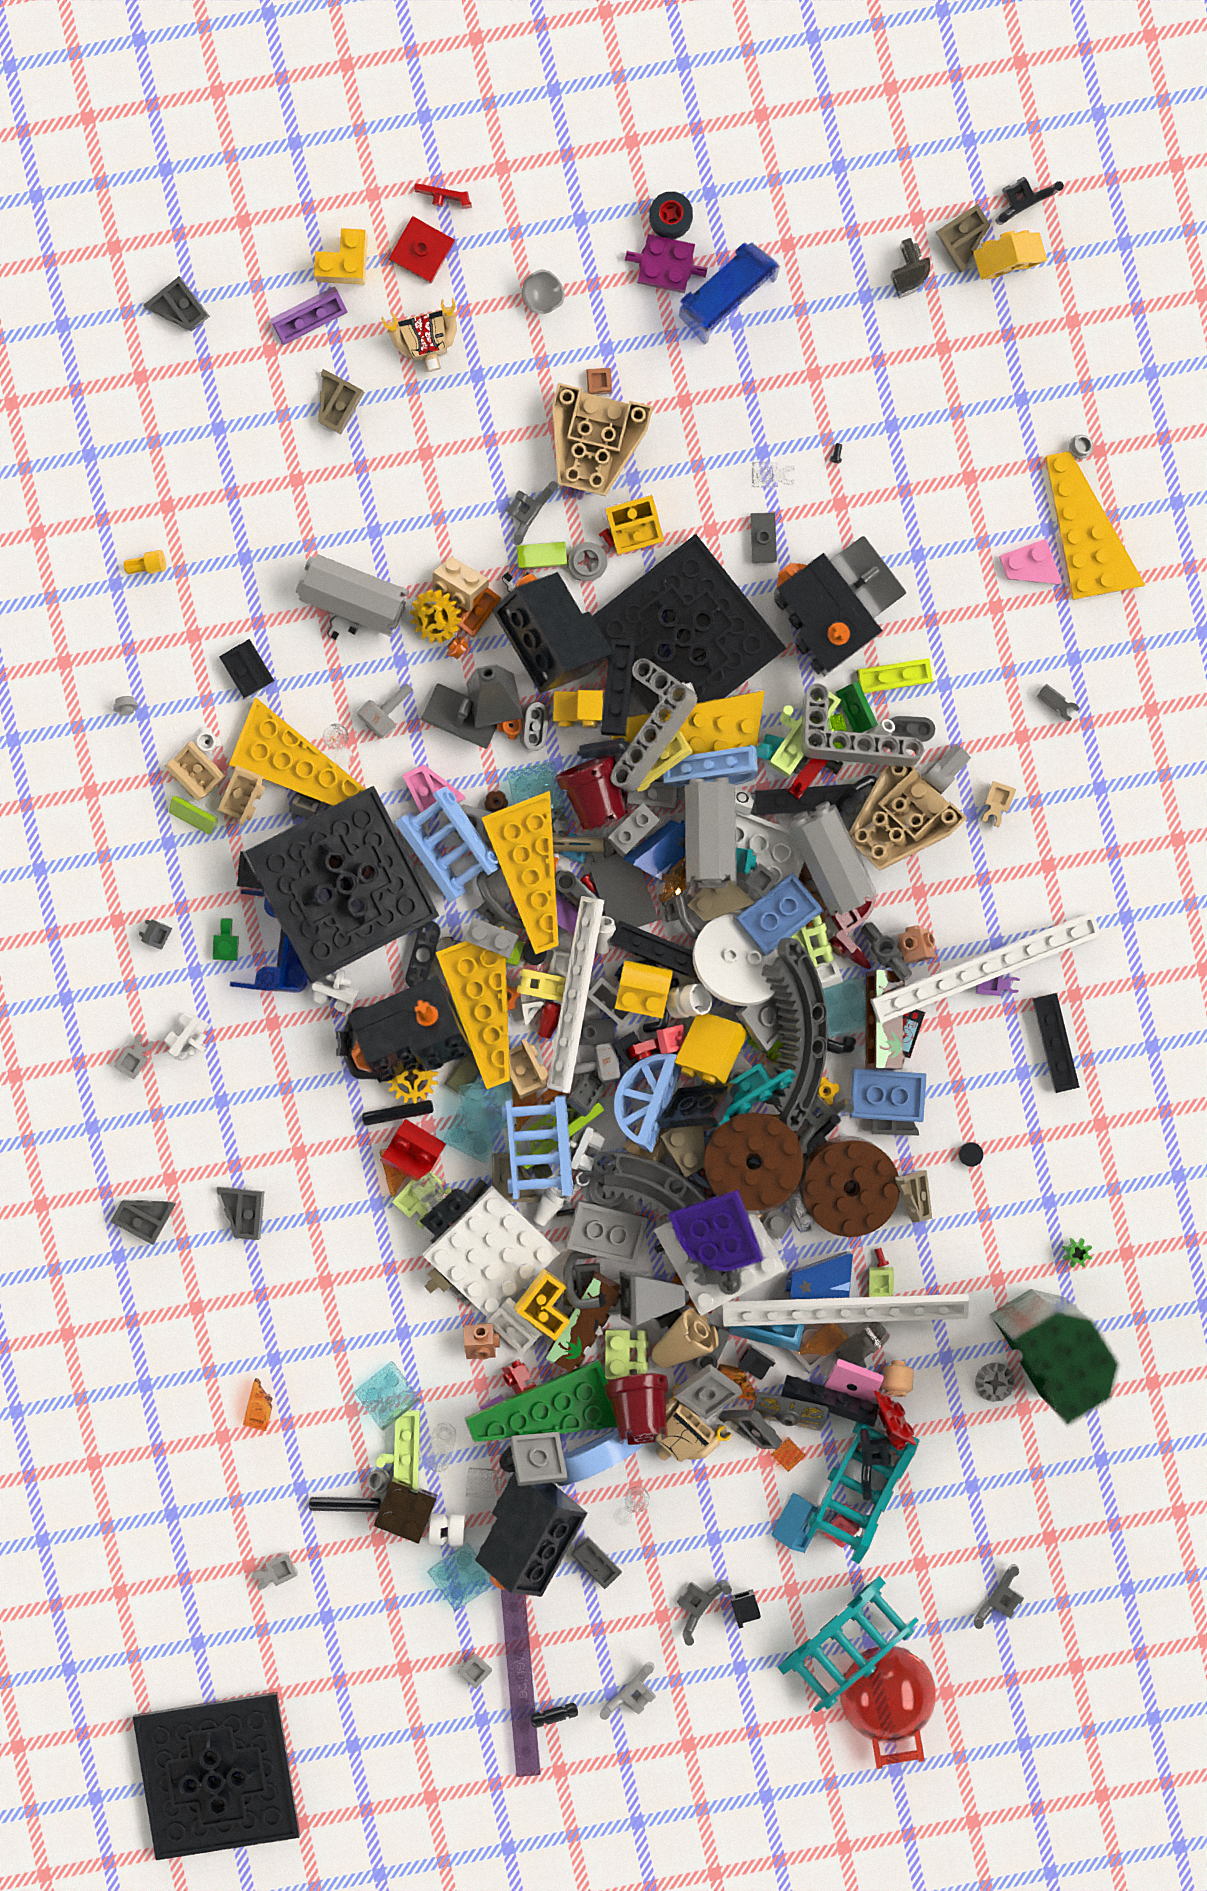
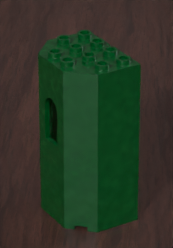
[990,1289,1119,1426]

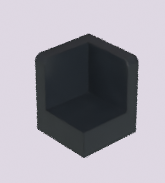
[613,1031,641,1069]
[737,1344,776,1380]
[730,1589,761,1629]

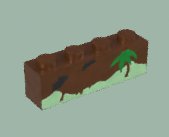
[865,970,905,1071]
[546,1271,622,1372]

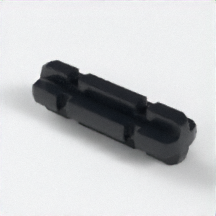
[531,1703,578,1728]

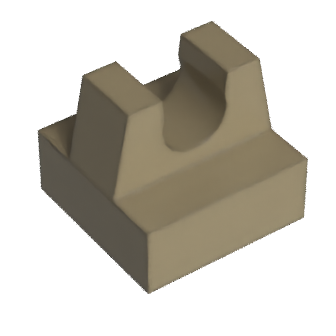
[424,1267,452,1294]

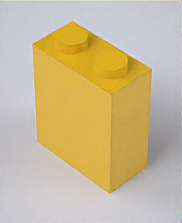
[675,1013,748,1085]

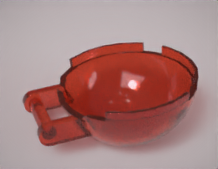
[840,1646,936,1769]

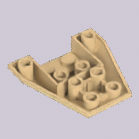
[552,383,653,496]
[849,765,967,871]

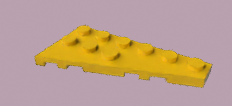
[1045,451,1145,600]
[610,690,765,755]
[229,697,366,806]
[482,791,559,954]
[436,926,510,1089]

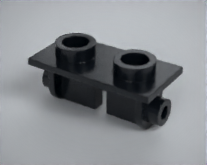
[420,1188,471,1236]

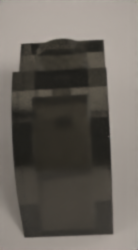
[890,237,931,298]
[838,1321,890,1365]

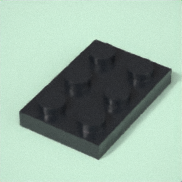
[658,1082,739,1129]

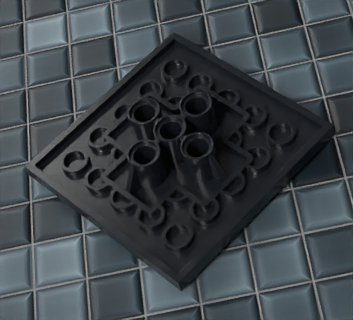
[592,534,787,713]
[243,786,439,984]
[133,1692,300,1860]

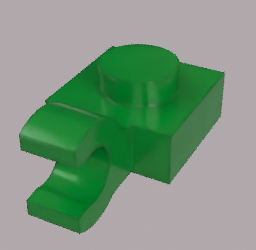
[212,918,239,961]

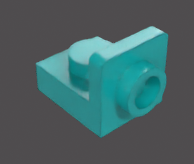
[749,734,785,760]
[736,847,757,874]

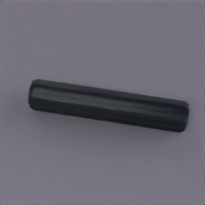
[577,738,629,759]
[362,1100,434,1126]
[309,1497,381,1512]

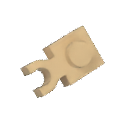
[981,781,1016,827]

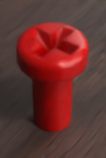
[598,528,615,548]
[580,874,597,893]
[874,1248,889,1268]

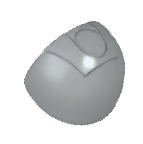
[522,269,565,314]

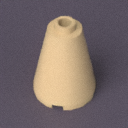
[652,1308,719,1369]

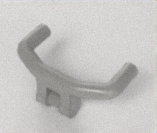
[600,1661,656,1720]

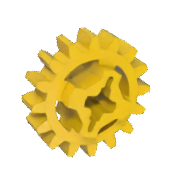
[409,589,462,643]
[387,1064,438,1104]

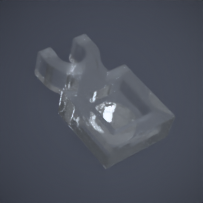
[752,462,794,488]

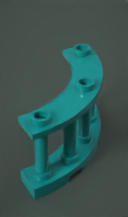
[807,1422,919,1564]
[777,1576,919,1712]

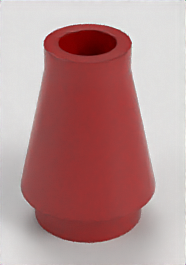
[538,1001,562,1039]

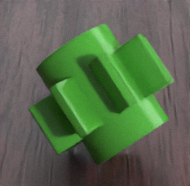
[1062,1238,1092,1268]

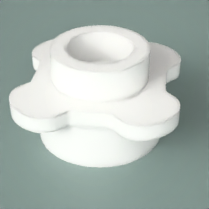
[193,727,222,757]

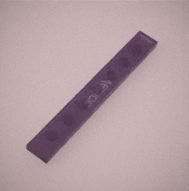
[501,1589,541,1777]

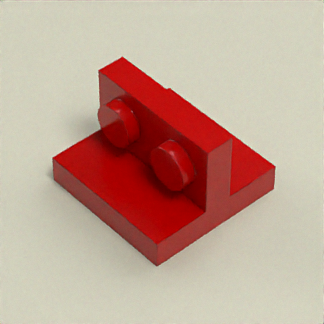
[380,1119,447,1185]

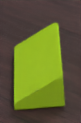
[517,542,567,570]
[169,796,219,835]

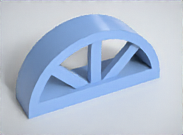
[663,745,758,788]
[614,1054,681,1153]
[556,1429,644,1486]

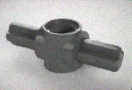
[861,922,912,981]

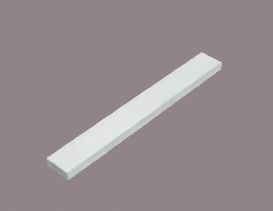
[547,896,604,1093]

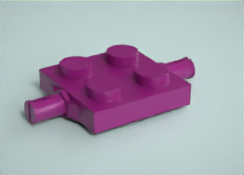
[625,234,708,293]

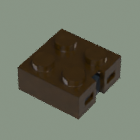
[374,1477,438,1544]

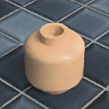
[881,1360,914,1397]

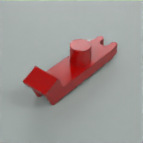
[414,183,472,209]
[787,758,829,799]

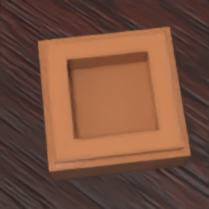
[586,368,612,395]

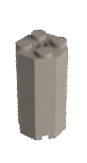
[296,554,409,637]
[685,778,737,888]
[789,801,876,916]

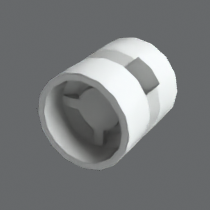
[666,983,712,1019]
[429,1513,465,1547]

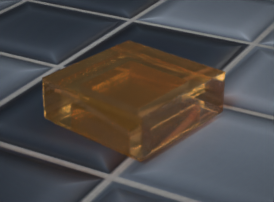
[771,1437,806,1472]

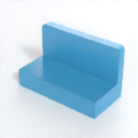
[772,1493,827,1553]

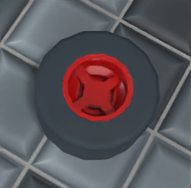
[649,191,693,239]

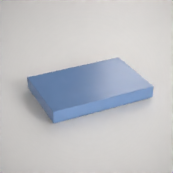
[736,873,824,956]
[850,1069,926,1122]

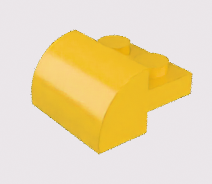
[605,495,664,555]
[615,960,673,1019]

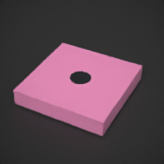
[824,1359,884,1402]

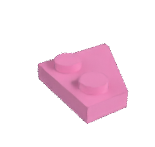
[999,539,1062,585]
[402,765,466,813]

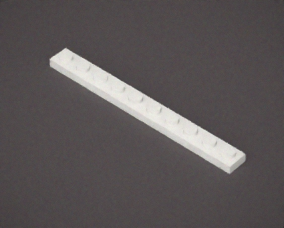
[870,912,1101,1023]
[723,1294,969,1326]

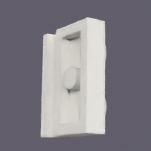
[486,1297,544,1354]

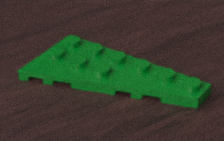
[464,1359,617,1442]

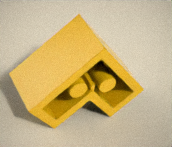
[314,228,368,285]
[973,230,1048,280]
[553,690,603,728]
[514,1268,571,1341]

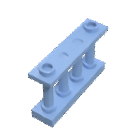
[395,787,501,903]
[502,1095,573,1199]

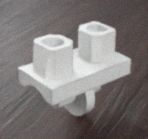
[312,969,359,1013]
[164,1013,209,1059]
[569,1127,607,1171]

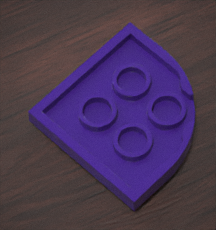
[668,1190,764,1271]

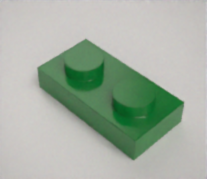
[836,681,878,733]

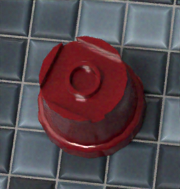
[555,755,628,830]
[605,1373,668,1445]

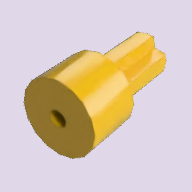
[124,550,166,574]

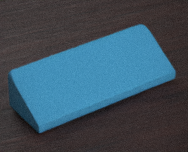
[727,1324,805,1352]

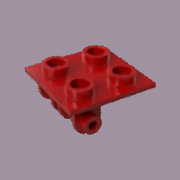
[873,1390,916,1450]

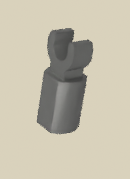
[1036,683,1080,721]

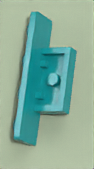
[710,1063,797,1128]

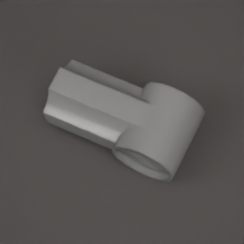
[923,744,971,794]

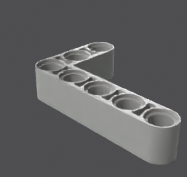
[611,659,697,792]
[801,683,924,767]

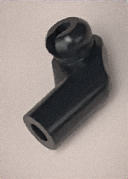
[827,1036,856,1054]

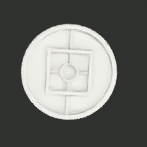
[693,913,779,1006]

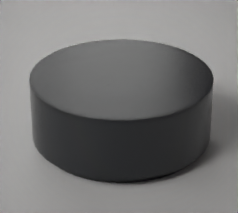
[958,1142,984,1167]

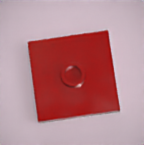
[389,216,455,284]

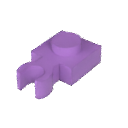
[976,975,1020,996]

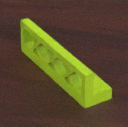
[507,1097,604,1170]

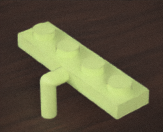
[768,691,841,778]
[375,1409,420,1491]

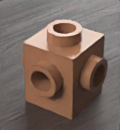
[898,925,936,963]
[464,1323,500,1360]

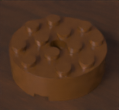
[704,1113,803,1215]
[799,1136,900,1237]

